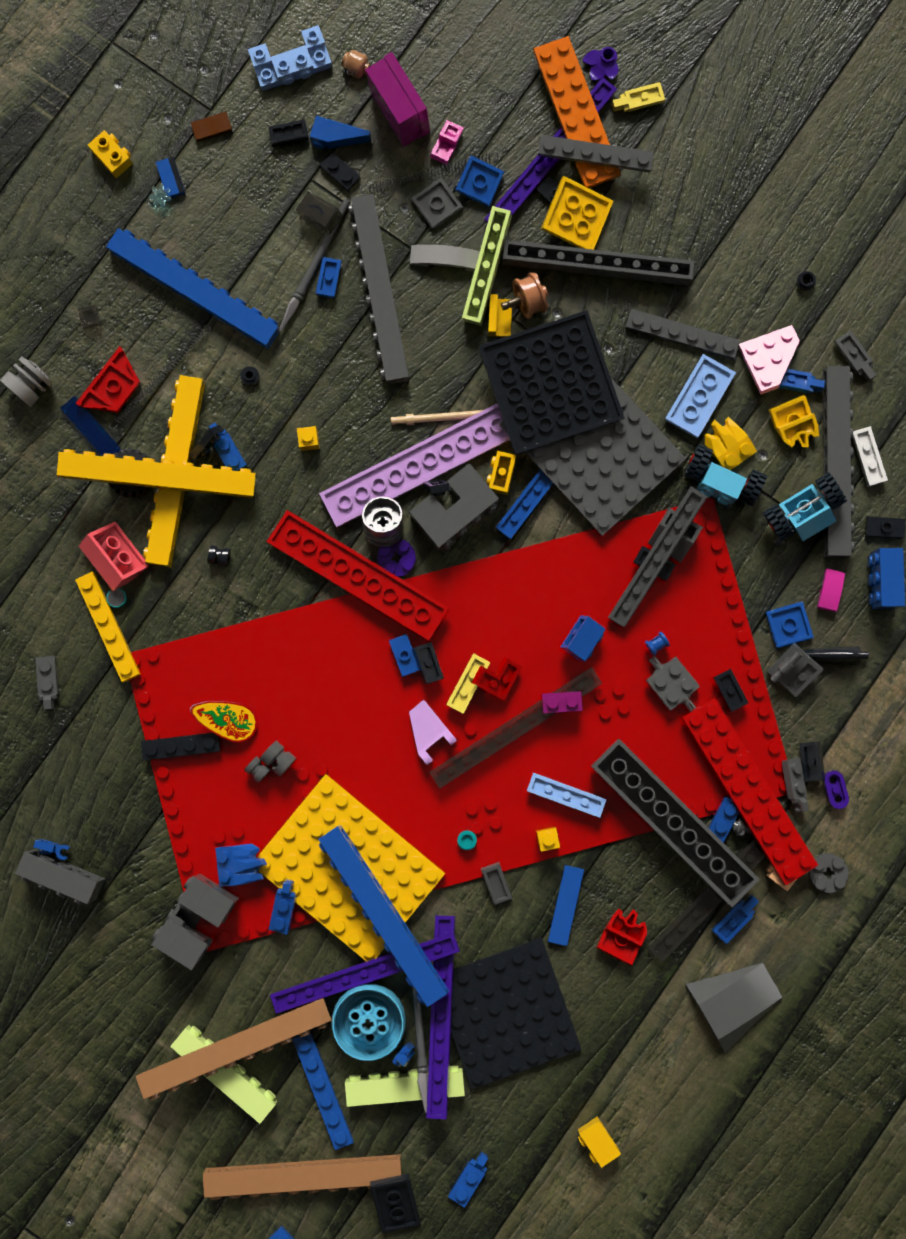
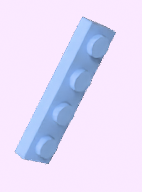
[527,773,607,818]

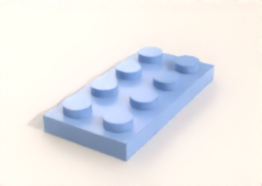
[665,354,736,438]

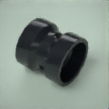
[207,545,231,567]

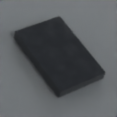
[370,1173,421,1233]

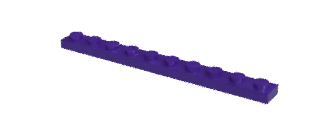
[484,77,617,224]
[426,915,456,1119]
[270,932,460,1013]

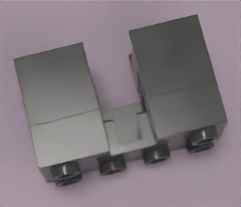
[409,463,499,552]
[151,874,239,970]

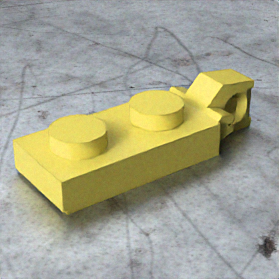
[611,82,665,112]

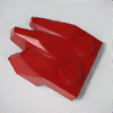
[596,909,647,966]

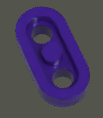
[823,770,849,809]

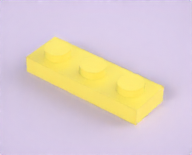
[446,653,490,713]

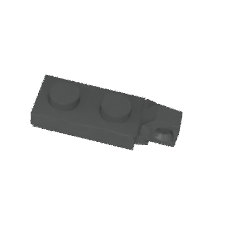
[834,330,876,382]
[35,656,59,710]
[782,758,808,813]

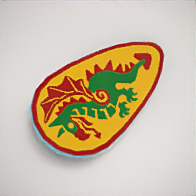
[190,701,257,743]

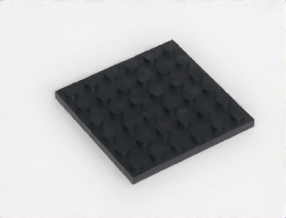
[478,310,625,455]
[451,937,582,1090]

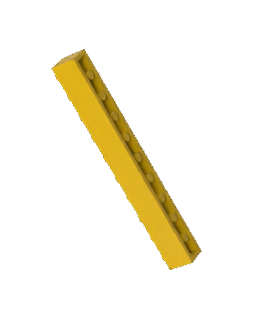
[143,375,205,568]
[57,449,256,498]

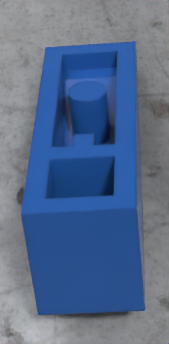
[310,116,371,149]

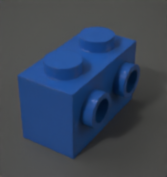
[560,615,606,661]

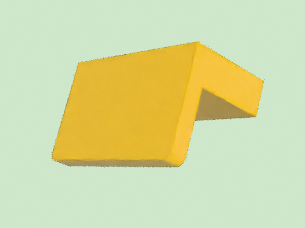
[488,294,512,337]

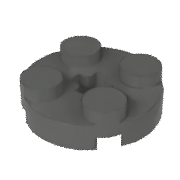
[808,853,848,893]

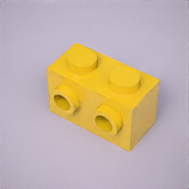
[88,130,133,178]
[486,451,516,496]
[578,1116,621,1168]

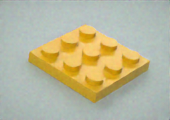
[541,176,613,250]

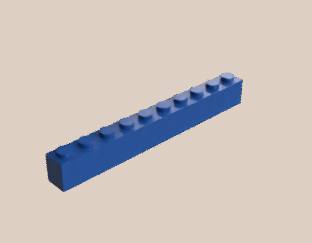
[106,228,279,349]
[318,825,449,1007]

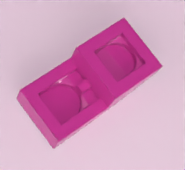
[430,120,464,165]
[817,568,845,613]

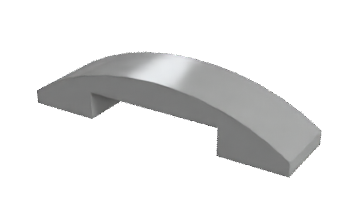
[409,245,480,271]

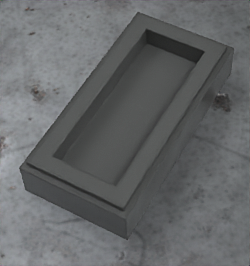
[481,862,512,905]

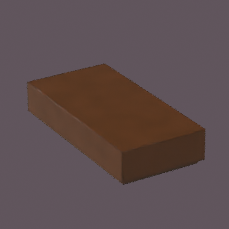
[191,111,232,142]

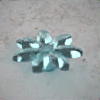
[148,183,172,208]

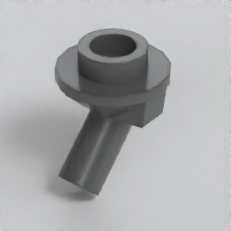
[732,817,753,837]

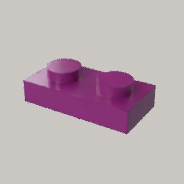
[542,691,582,713]

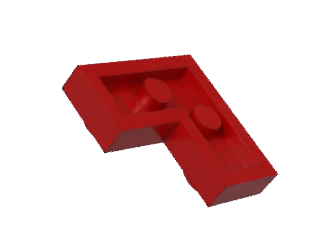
[471,657,522,701]

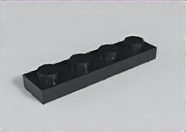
[141,733,221,760]

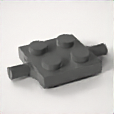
[645,656,700,712]

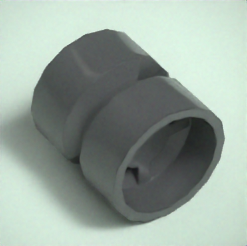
[260,740,297,777]

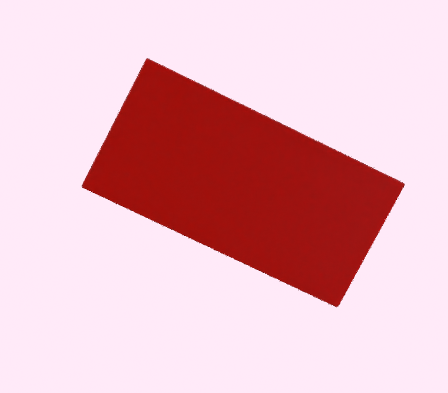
[130,498,787,952]

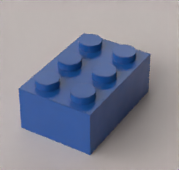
[867,548,905,610]

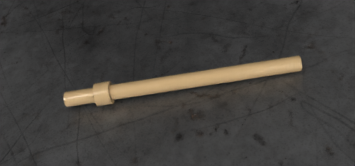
[391,410,483,425]

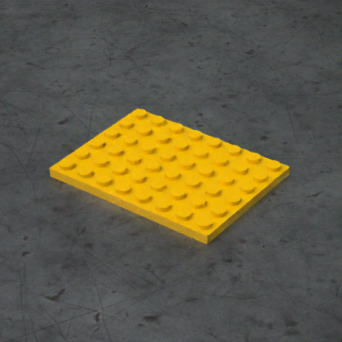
[257,774,445,961]

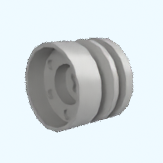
[0,356,52,407]

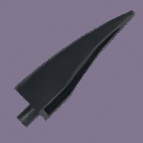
[780,646,869,665]

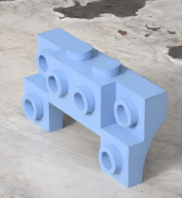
[248,25,332,91]

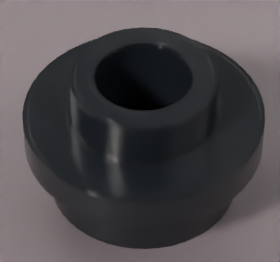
[797,271,816,290]
[240,366,260,386]

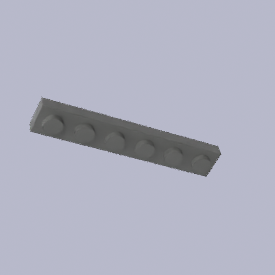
[538,135,654,173]
[625,309,740,360]

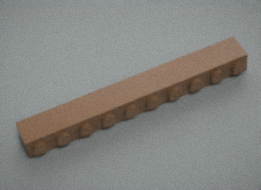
[135,998,332,1101]
[203,1154,402,1200]

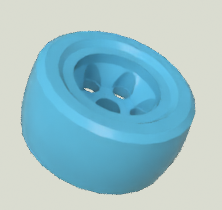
[332,983,406,1061]

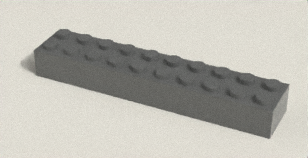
[590,739,760,907]

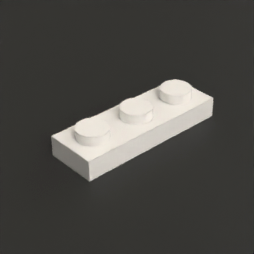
[853,426,888,487]

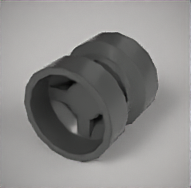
[244,756,271,783]

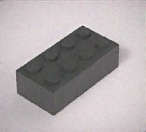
[15,849,105,905]

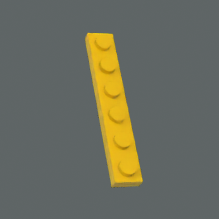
[75,571,141,683]

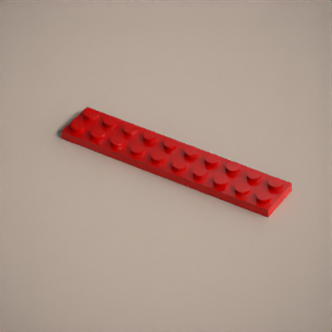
[266,510,449,641]
[681,698,818,886]

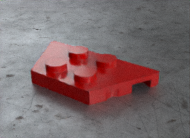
[75,346,141,413]

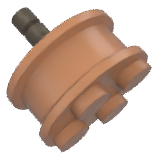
[501,273,549,319]

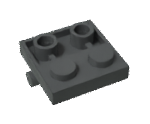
[767,643,823,697]

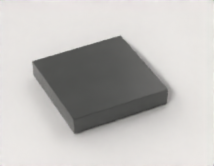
[411,177,463,230]

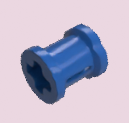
[645,632,670,656]

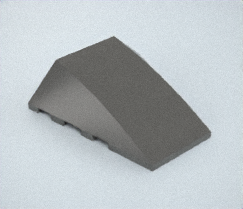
[686,963,782,1053]

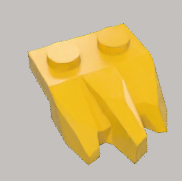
[768,395,819,447]
[705,417,757,471]

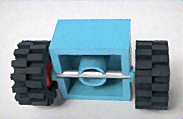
[684,444,767,507]
[763,472,847,541]

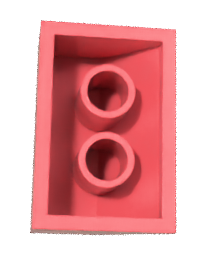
[79,522,149,591]

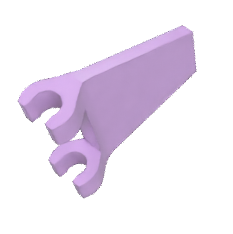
[409,700,457,765]

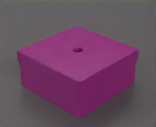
[365,52,430,147]

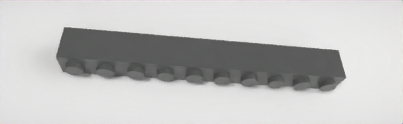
[349,194,409,385]
[502,240,694,286]
[823,366,854,558]

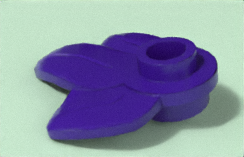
[582,47,618,81]

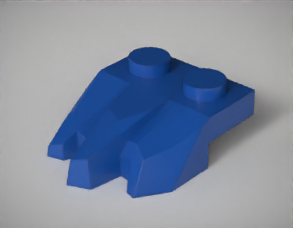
[215,844,267,887]

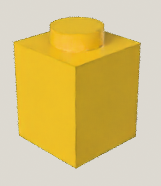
[297,426,320,451]
[536,827,560,851]

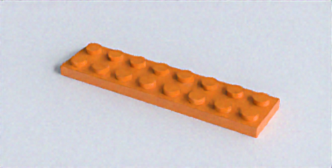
[533,36,621,188]

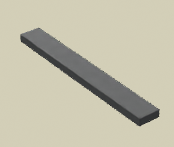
[608,486,708,628]

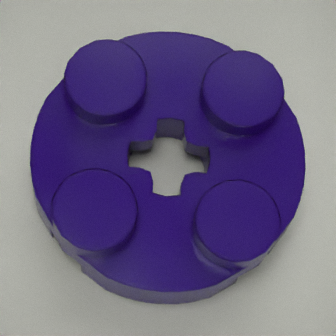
[377,539,416,577]

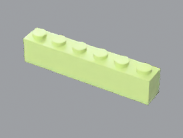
[462,206,512,326]
[170,1025,277,1124]
[345,1066,465,1107]

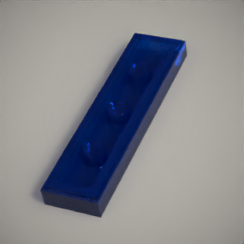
[60,396,121,456]

